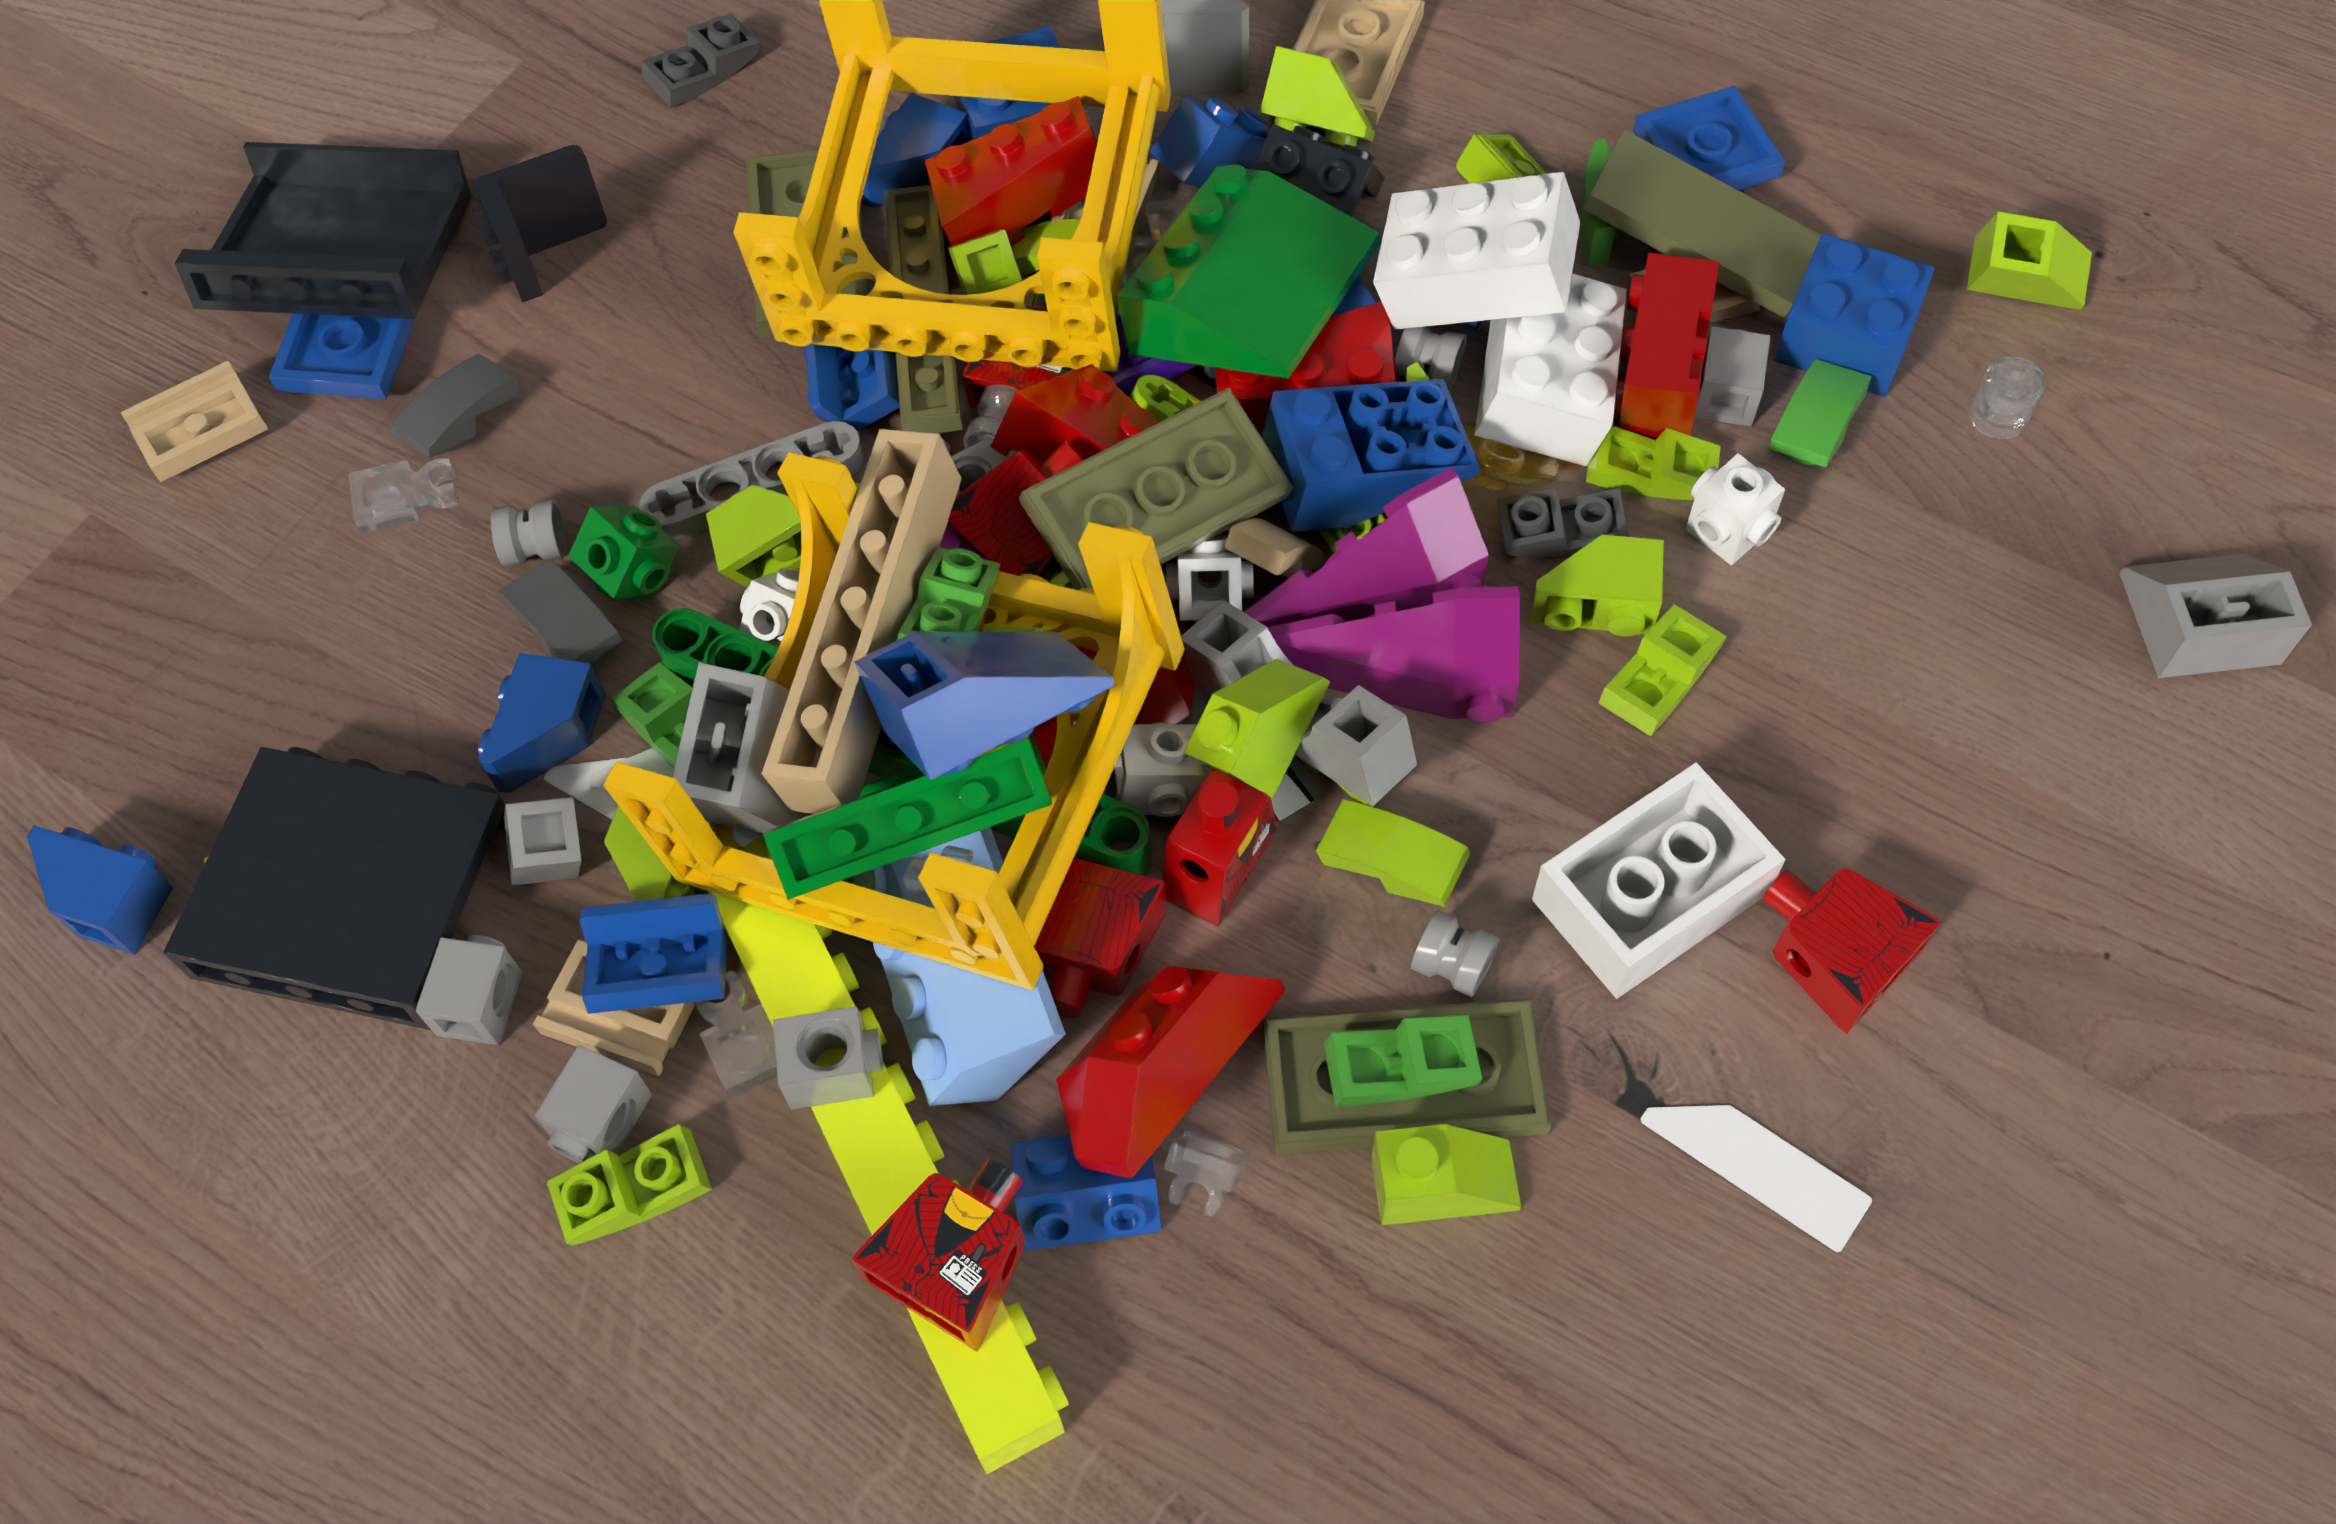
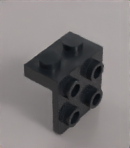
[1254,124,1385,217]
[472,145,607,303]

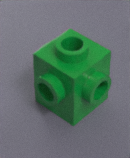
[568,505,680,600]

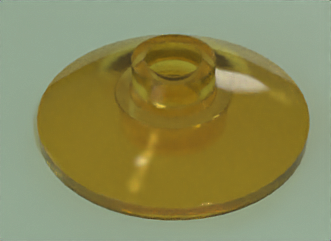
[1462,422,1559,490]

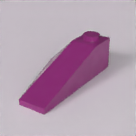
[1244,468,1489,627]
[1267,586,1520,723]

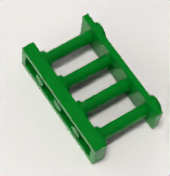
[763,732,1052,900]

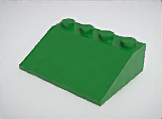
[1116,164,1381,379]

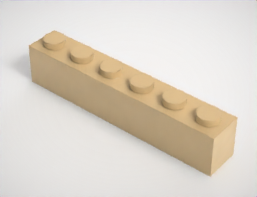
[761,429,962,814]

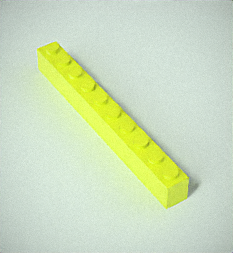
[708,833,1069,1475]

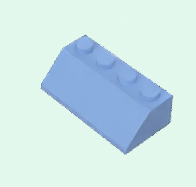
[853,827,1066,1106]

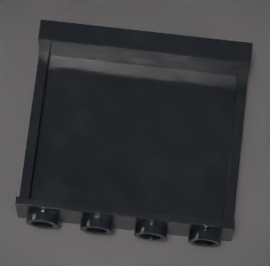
[175,142,472,319]
[163,747,506,1031]

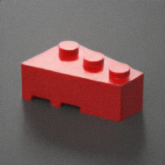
[925,96,1098,247]
[1614,253,1720,440]
[1216,301,1395,436]
[990,364,1158,462]

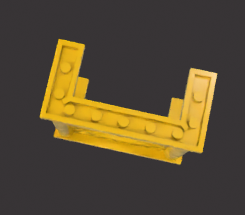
[733,0,1171,372]
[603,452,1185,991]

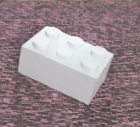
[1373,172,1580,330]
[1474,274,1627,467]
[1532,762,1786,999]

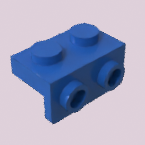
[804,344,900,431]
[579,894,728,1014]
[1011,1135,1161,1250]

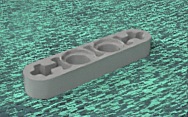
[639,421,864,541]

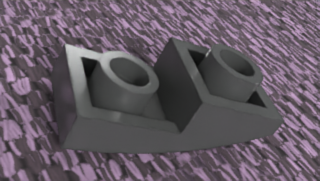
[641,13,761,108]
[390,354,520,458]
[1497,487,1629,558]
[498,559,623,665]

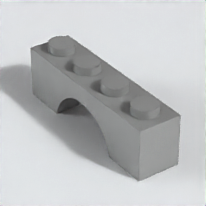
[1181,600,1417,807]

